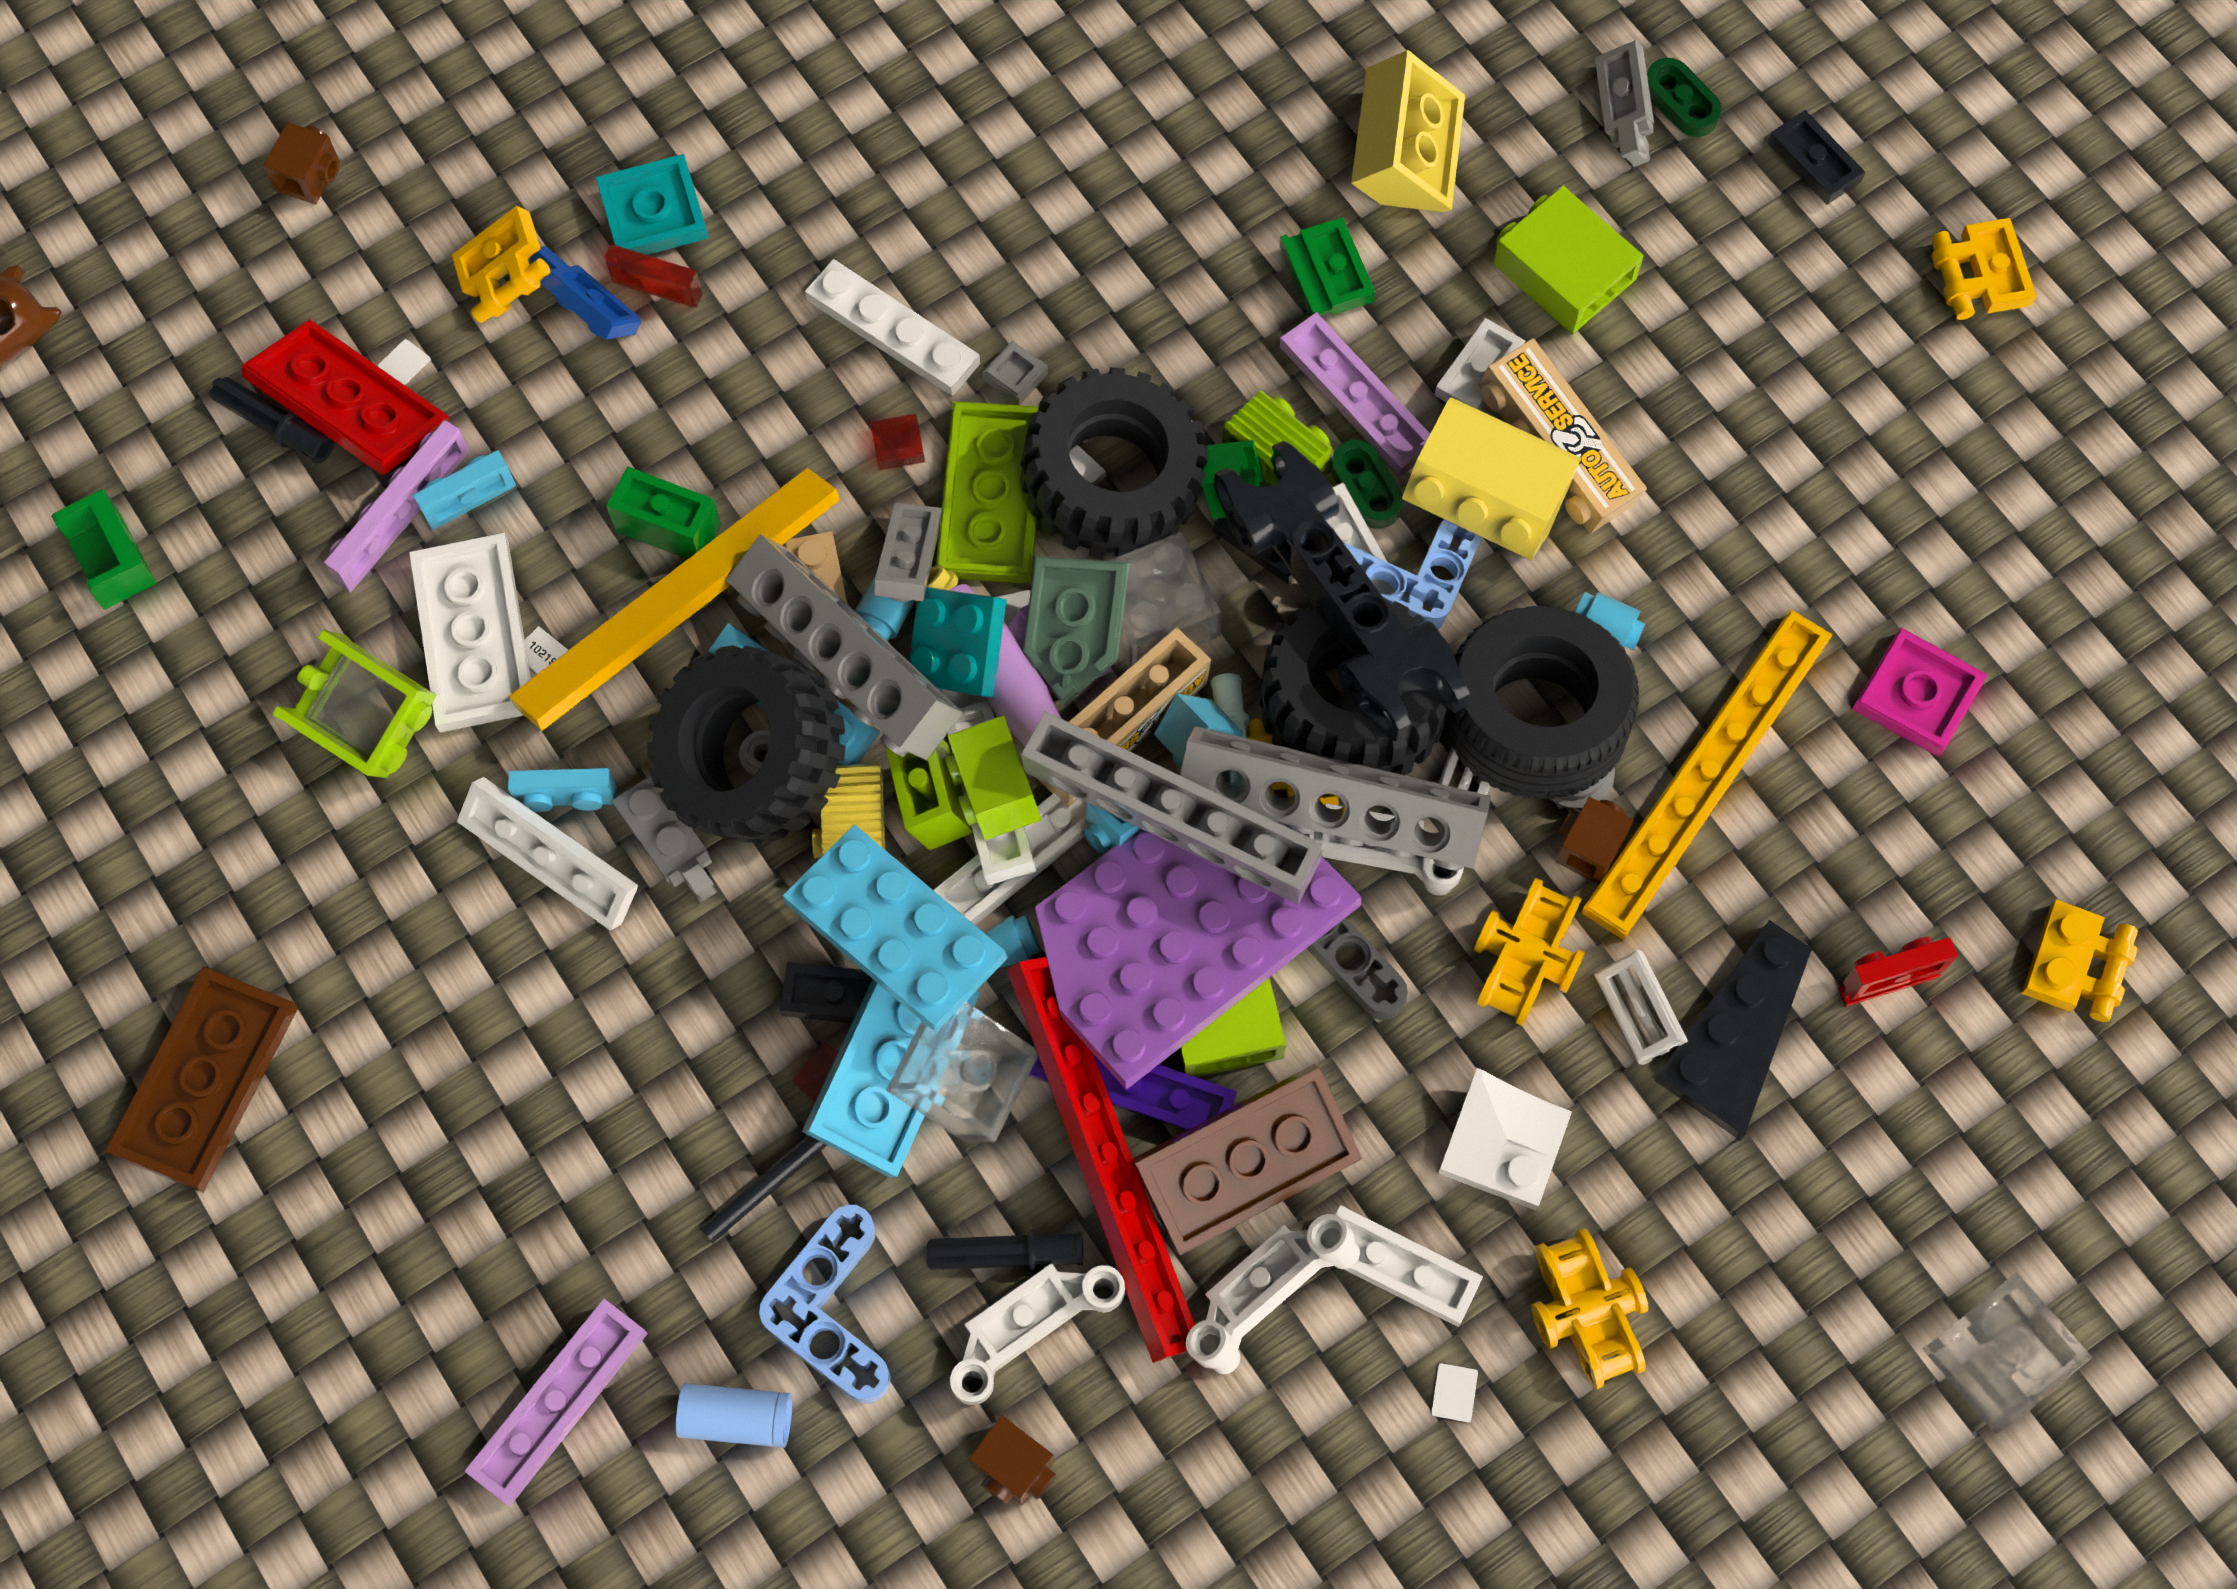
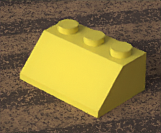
[1351,50,1465,212]
[1402,397,1581,560]

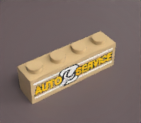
[1478,338,1647,534]
[1037,627,1211,808]

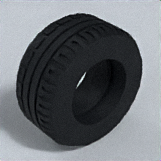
[1444,606,1639,799]

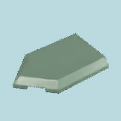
[1023,556,1130,705]

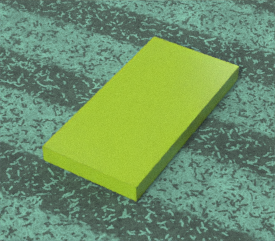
[936,401,1039,584]

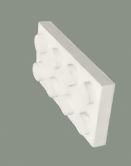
[409,533,531,733]

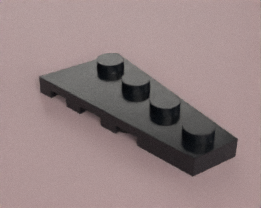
[1655,920,1812,1141]

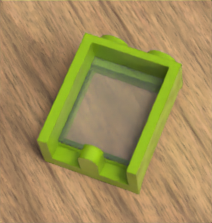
[273,630,437,778]

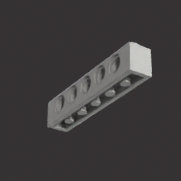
[726,534,963,760]
[1021,711,1323,905]
[1180,726,1491,870]

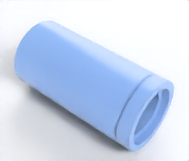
[676,1383,792,1448]

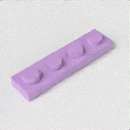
[1280,312,1430,477]
[324,420,470,593]
[464,1299,648,1507]

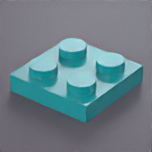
[596,154,709,262]
[909,587,1006,697]

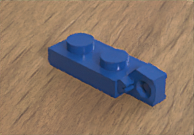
[529,246,642,340]

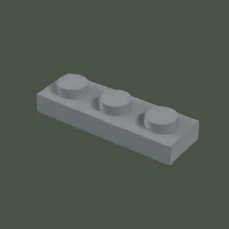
[874,502,942,602]

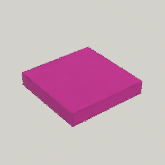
[1852,627,1988,758]

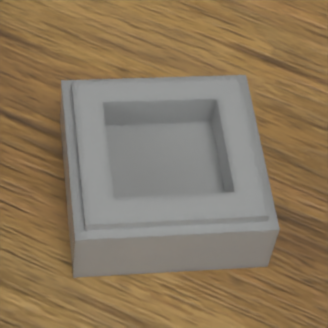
[982,341,1048,405]

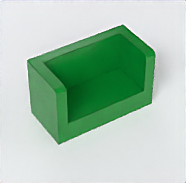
[606,466,721,559]
[51,489,157,610]

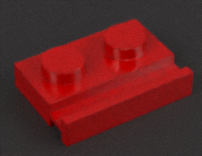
[1838,936,1958,1007]

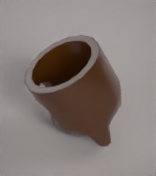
[0,265,62,371]

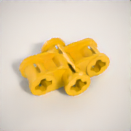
[1473,878,1585,1027]
[1531,1227,1648,1390]

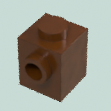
[263,122,340,205]
[1556,796,1634,885]
[969,1415,1056,1506]

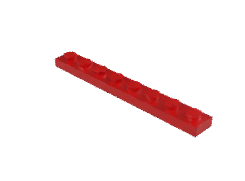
[1007,957,1195,1363]

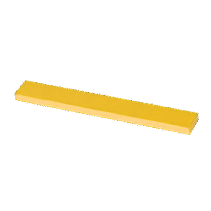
[509,468,840,731]
[1581,609,1832,941]

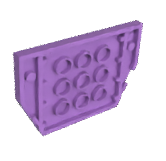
[1035,821,1362,1090]

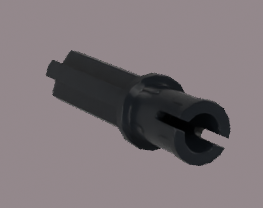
[209,377,334,464]
[926,1229,1084,1271]

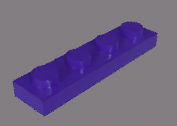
[1025,1047,1237,1131]

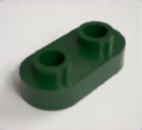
[1647,58,1721,137]
[1331,440,1403,529]

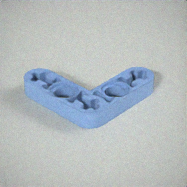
[1344,519,1481,629]
[759,1205,891,1404]

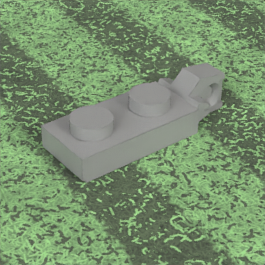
[1595,40,1654,168]
[612,775,717,903]

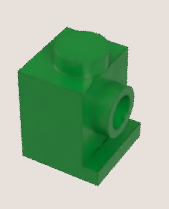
[1202,440,1264,519]

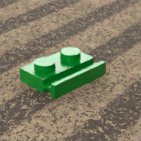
[1279,217,1376,316]

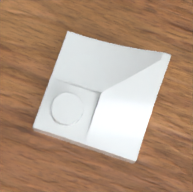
[1438,1068,1572,1211]

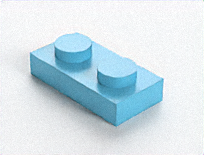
[413,450,516,531]
[508,768,617,812]

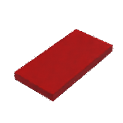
[242,319,449,476]

